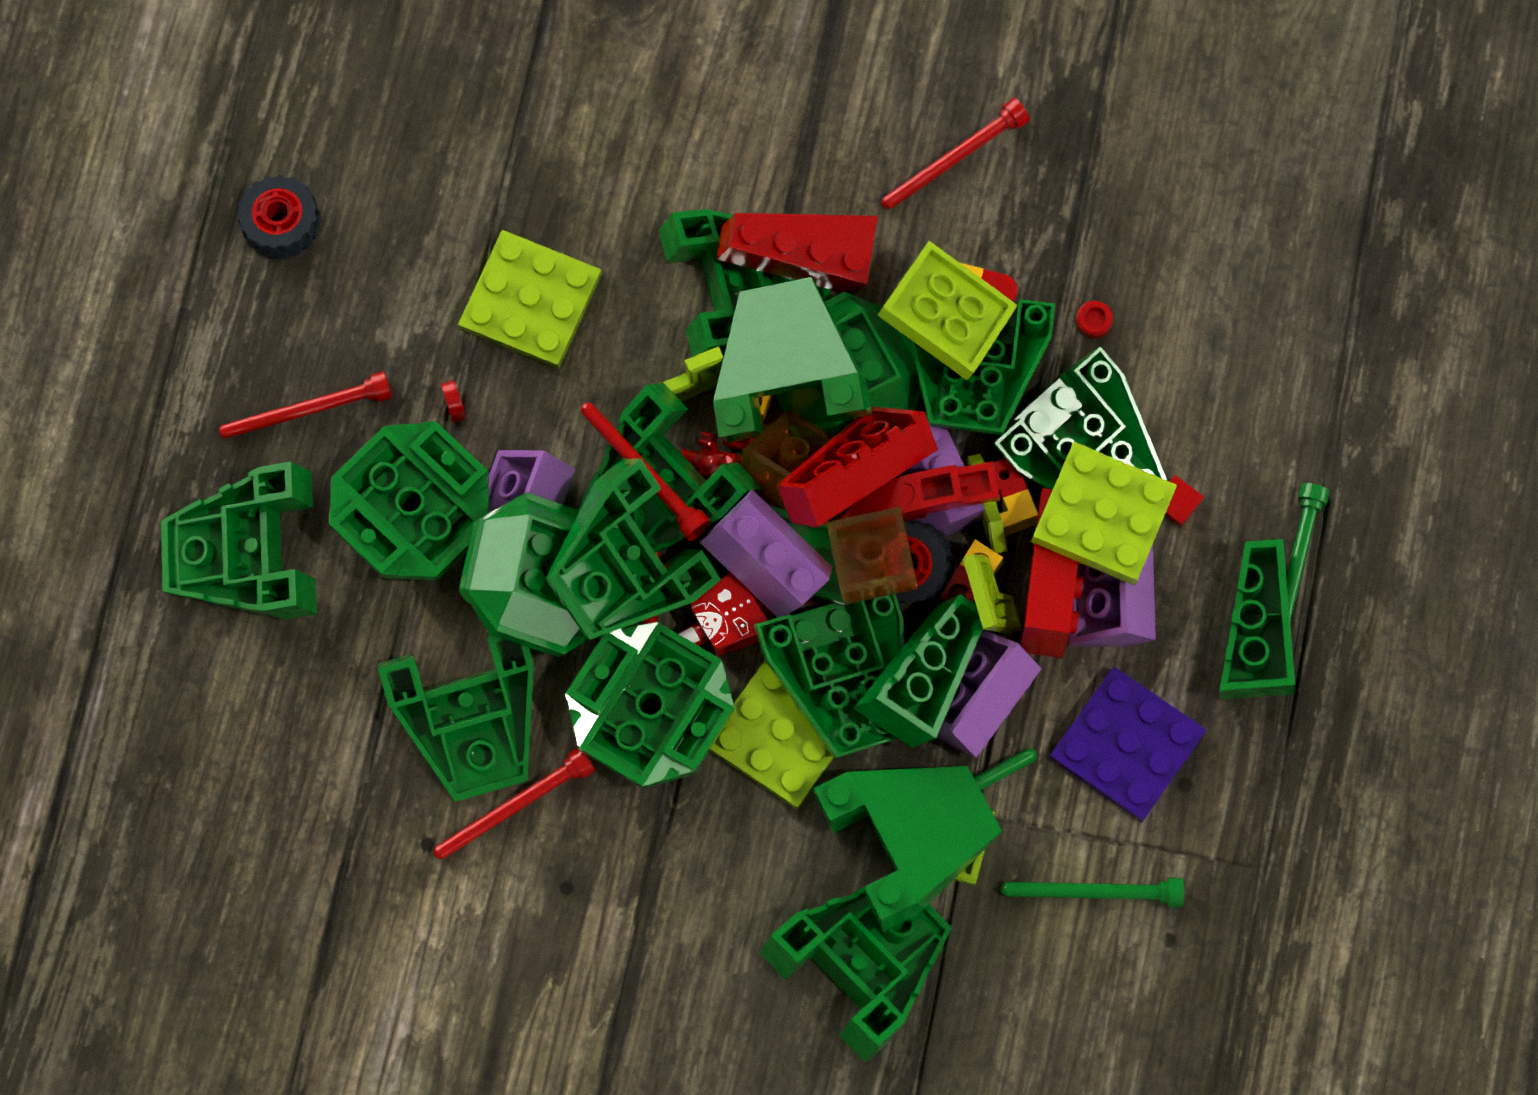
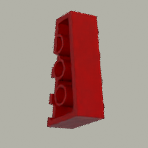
[716,213,878,295]
[777,406,938,527]
[1020,488,1085,658]

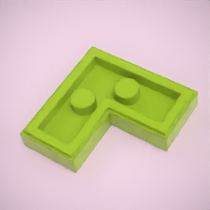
[662,346,724,402]
[963,554,1022,634]

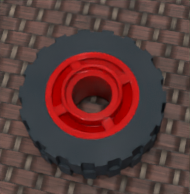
[237,175,321,260]
[867,520,954,604]

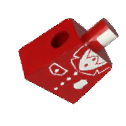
[678,572,768,657]

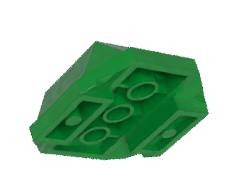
[773,292,921,446]
[329,421,490,581]
[459,492,587,657]
[566,622,735,789]

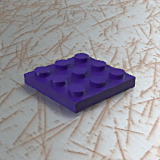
[1049,666,1206,822]

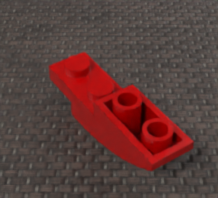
[849,461,1000,530]

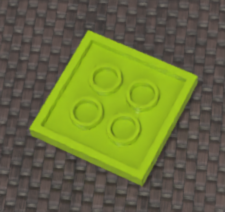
[458,230,602,369]
[877,241,1018,381]
[1031,441,1177,586]
[710,660,834,810]

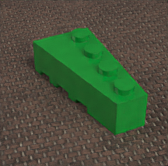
[1219,539,1295,700]
[853,594,983,748]

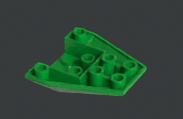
[909,299,1055,435]
[992,346,1167,490]
[754,584,904,759]

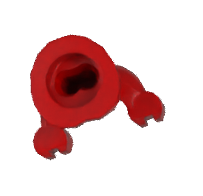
[680,431,743,480]

